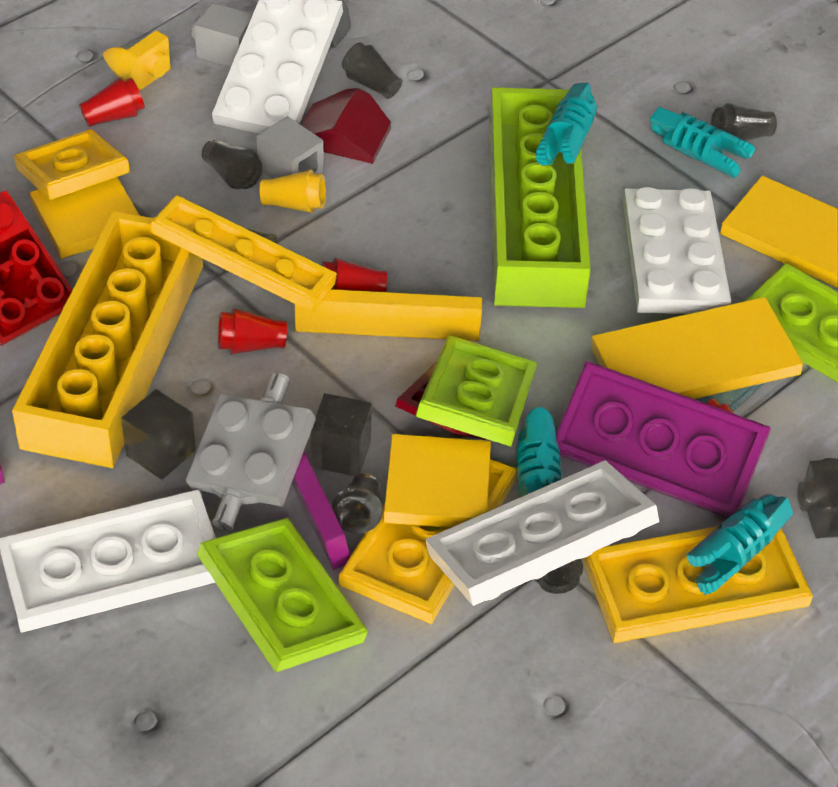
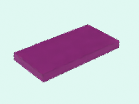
[556,361,771,519]

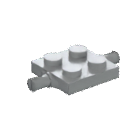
[186,372,316,531]

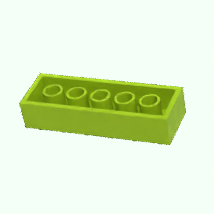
[489,87,591,308]

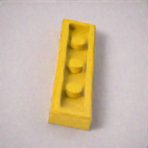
[151,195,337,312]
[295,290,482,341]

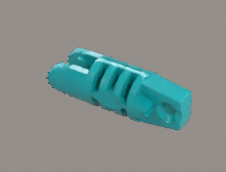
[536,82,597,165]
[650,107,756,178]
[516,406,562,497]
[686,494,793,595]

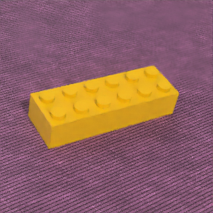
[12,211,203,468]

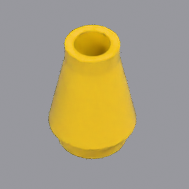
[260,169,326,213]

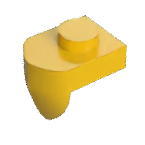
[102,30,171,90]

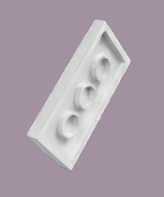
[212,0,343,134]
[623,187,731,314]
[425,460,659,606]
[0,489,216,633]

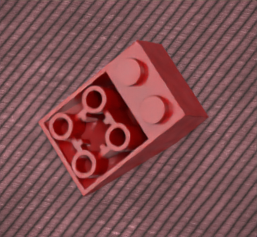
[0,190,73,346]

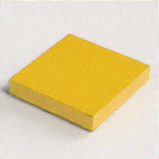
[14,129,130,200]
[29,177,140,259]
[384,434,491,528]

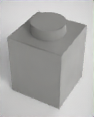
[192,2,253,67]
[256,116,324,179]

